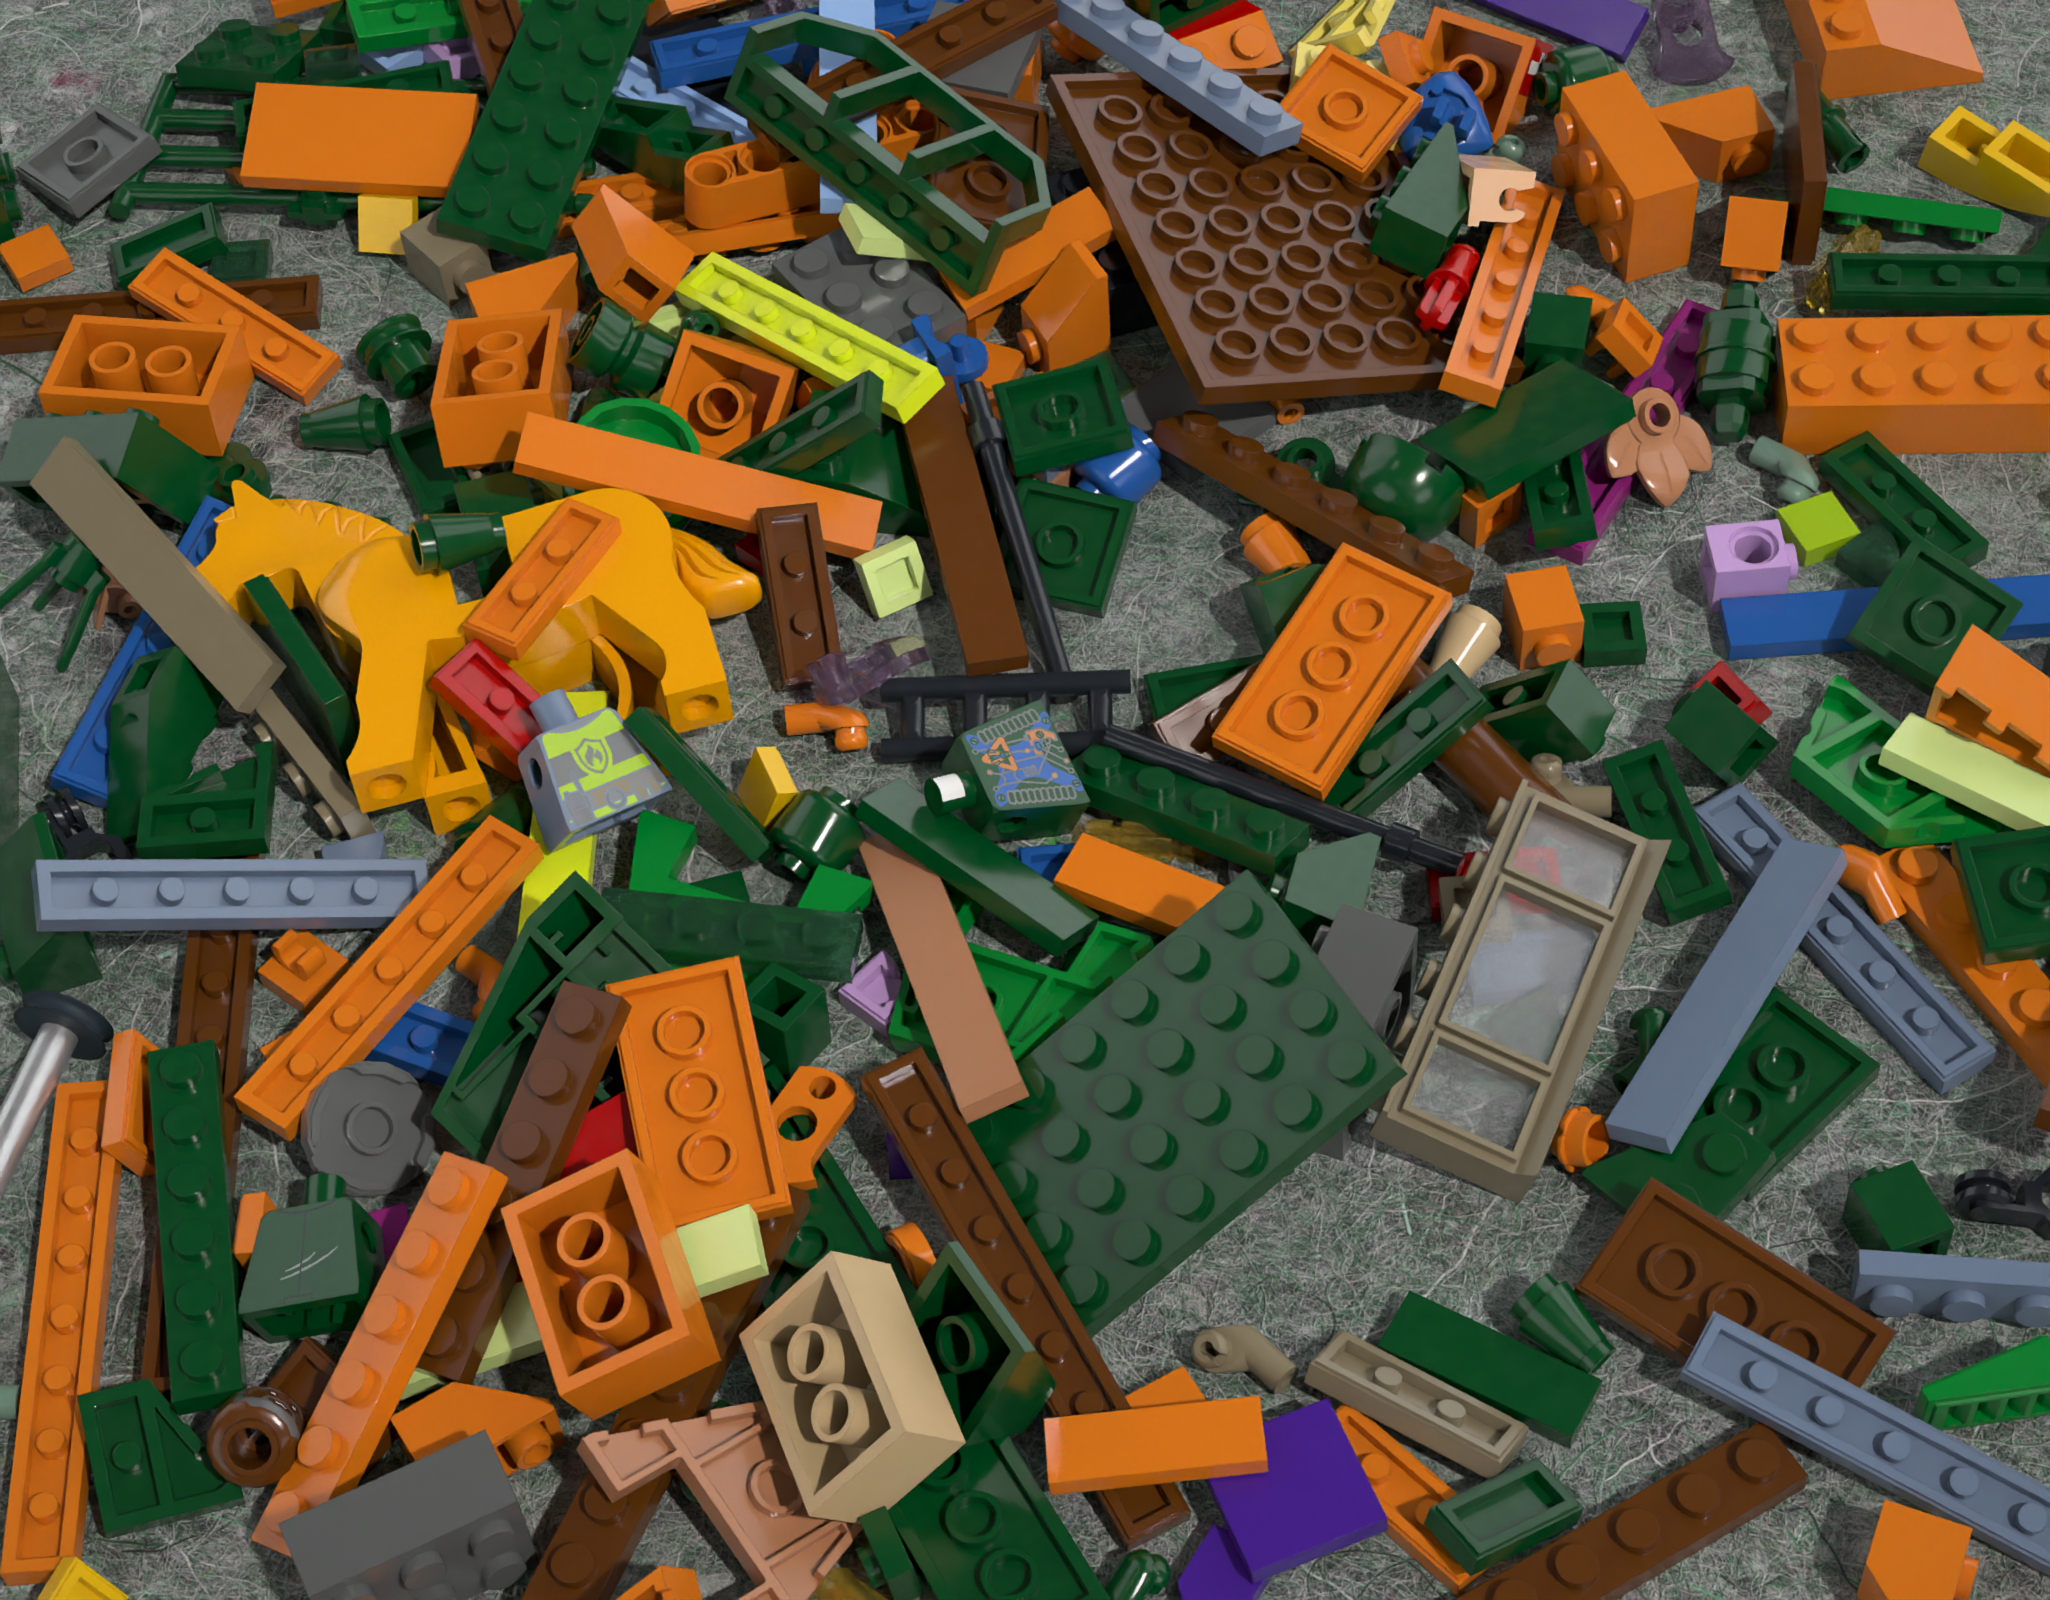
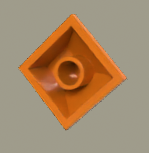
[659,329,804,459]

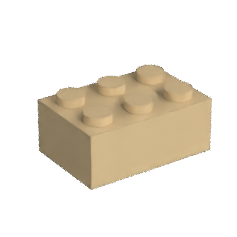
[739,1251,966,1524]

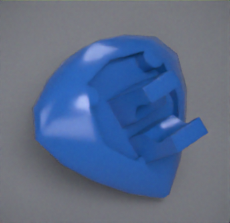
[1398,71,1493,163]

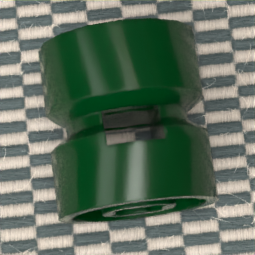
[567,297,676,399]

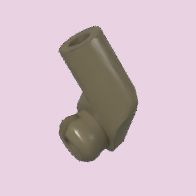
[1529,753,1612,818]

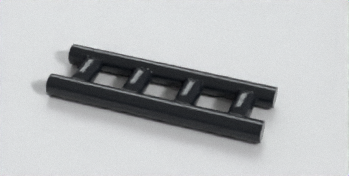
[880,669,1132,763]

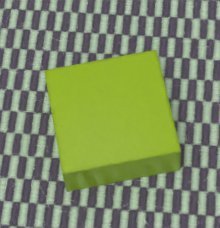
[1776,491,1861,567]

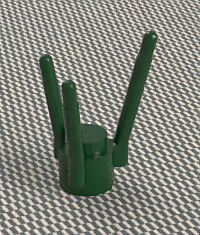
[0,530,111,673]

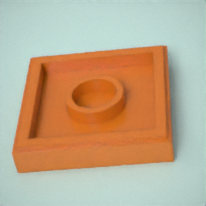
[1279,43,1424,184]

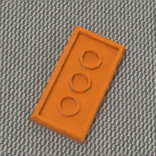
[240,82,480,198]
[1211,542,1453,802]
[605,955,794,1228]

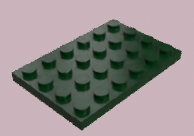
[960,869,1408,1338]

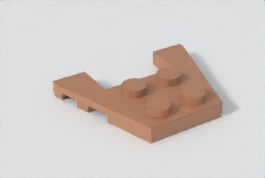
[576,1400,863,1600]

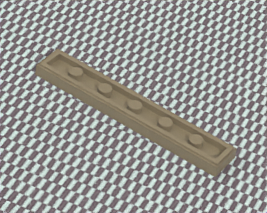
[29,436,287,714]

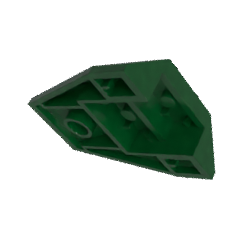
[430,870,770,1164]

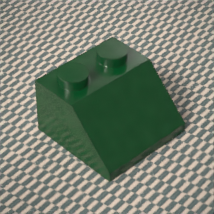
[0,812,103,995]
[908,1241,1057,1447]

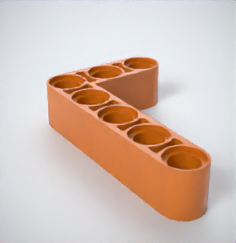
[684,29,935,229]

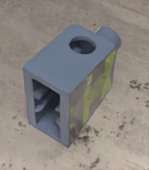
[518,689,673,854]

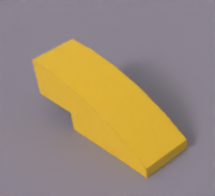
[1917,105,2050,218]

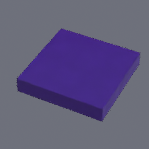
[1204,1398,1388,1584]

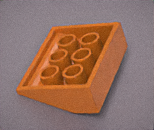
[1783,0,1983,100]

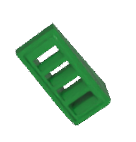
[1912,1335,2050,1431]

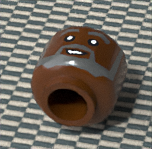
[207,1386,306,1488]

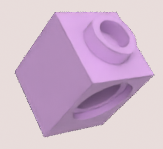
[1699,519,1798,612]

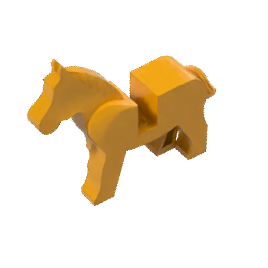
[196,480,762,835]

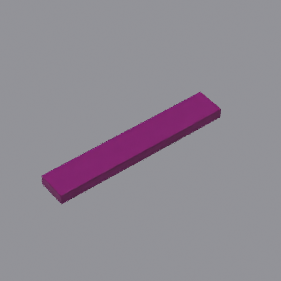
[1527,298,1716,566]

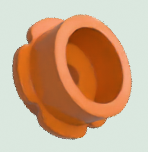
[1550,1106,1610,1173]

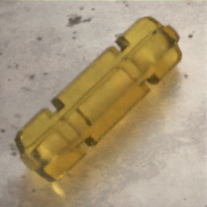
[1804,224,1882,314]
[1084,819,1209,862]

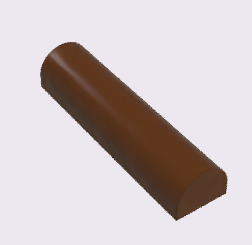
[1382,657,1572,849]

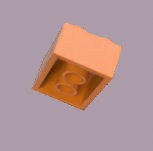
[1551,70,1699,283]
[430,308,574,469]
[38,314,255,457]
[500,1148,721,1421]

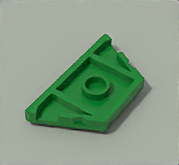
[1788,674,2016,848]

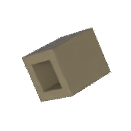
[400,207,493,307]

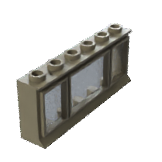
[1368,779,1672,1203]

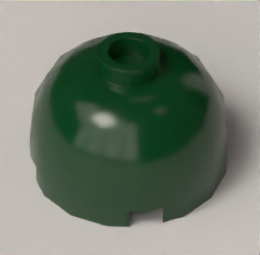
[1343,433,1468,543]

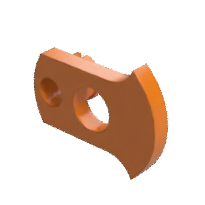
[771,1066,858,1190]

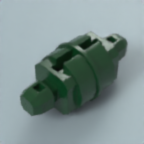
[1693,283,1777,443]

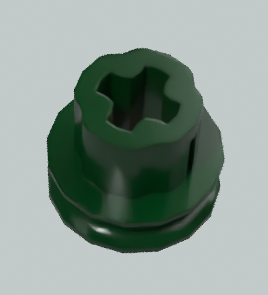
[355,313,438,399]

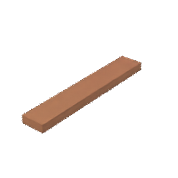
[859,834,1029,1124]

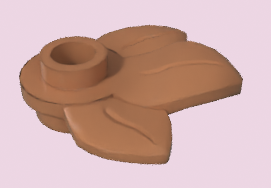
[1604,387,1712,507]

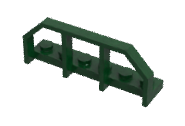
[724,11,1052,297]

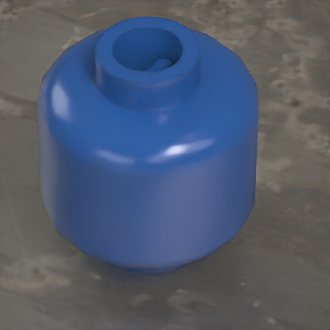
[1073,424,1162,505]

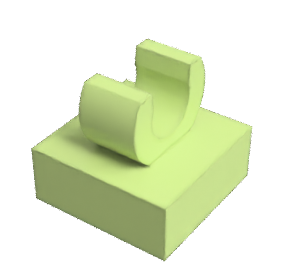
[853,535,934,619]

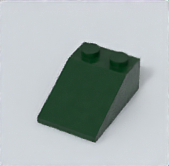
[791,389,987,538]

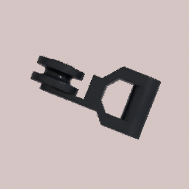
[43,785,133,860]
[1954,1167,2050,1240]

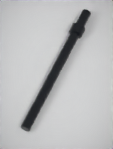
[961,381,1079,704]
[1103,724,1466,877]

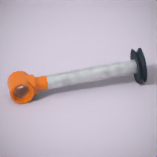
[0,989,114,1200]

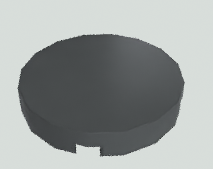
[301,1061,436,1197]

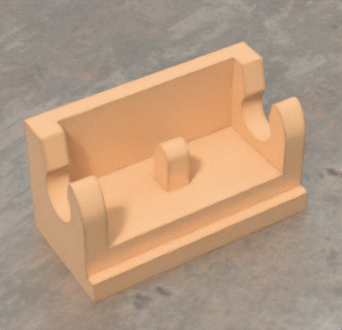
[1459,154,1536,227]

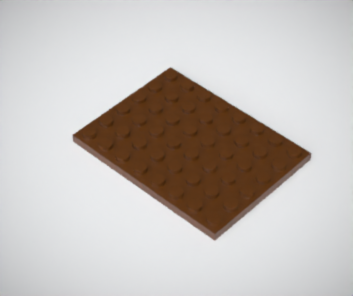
[1045,67,1525,405]

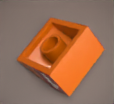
[1422,6,1554,146]

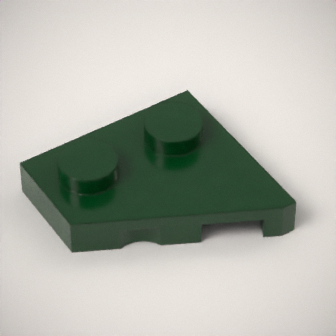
[136,741,278,859]
[1581,1111,1776,1222]
[77,1379,245,1539]

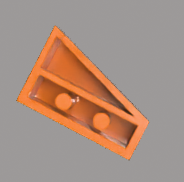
[1925,624,2050,778]

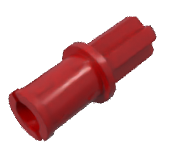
[1415,244,1481,332]

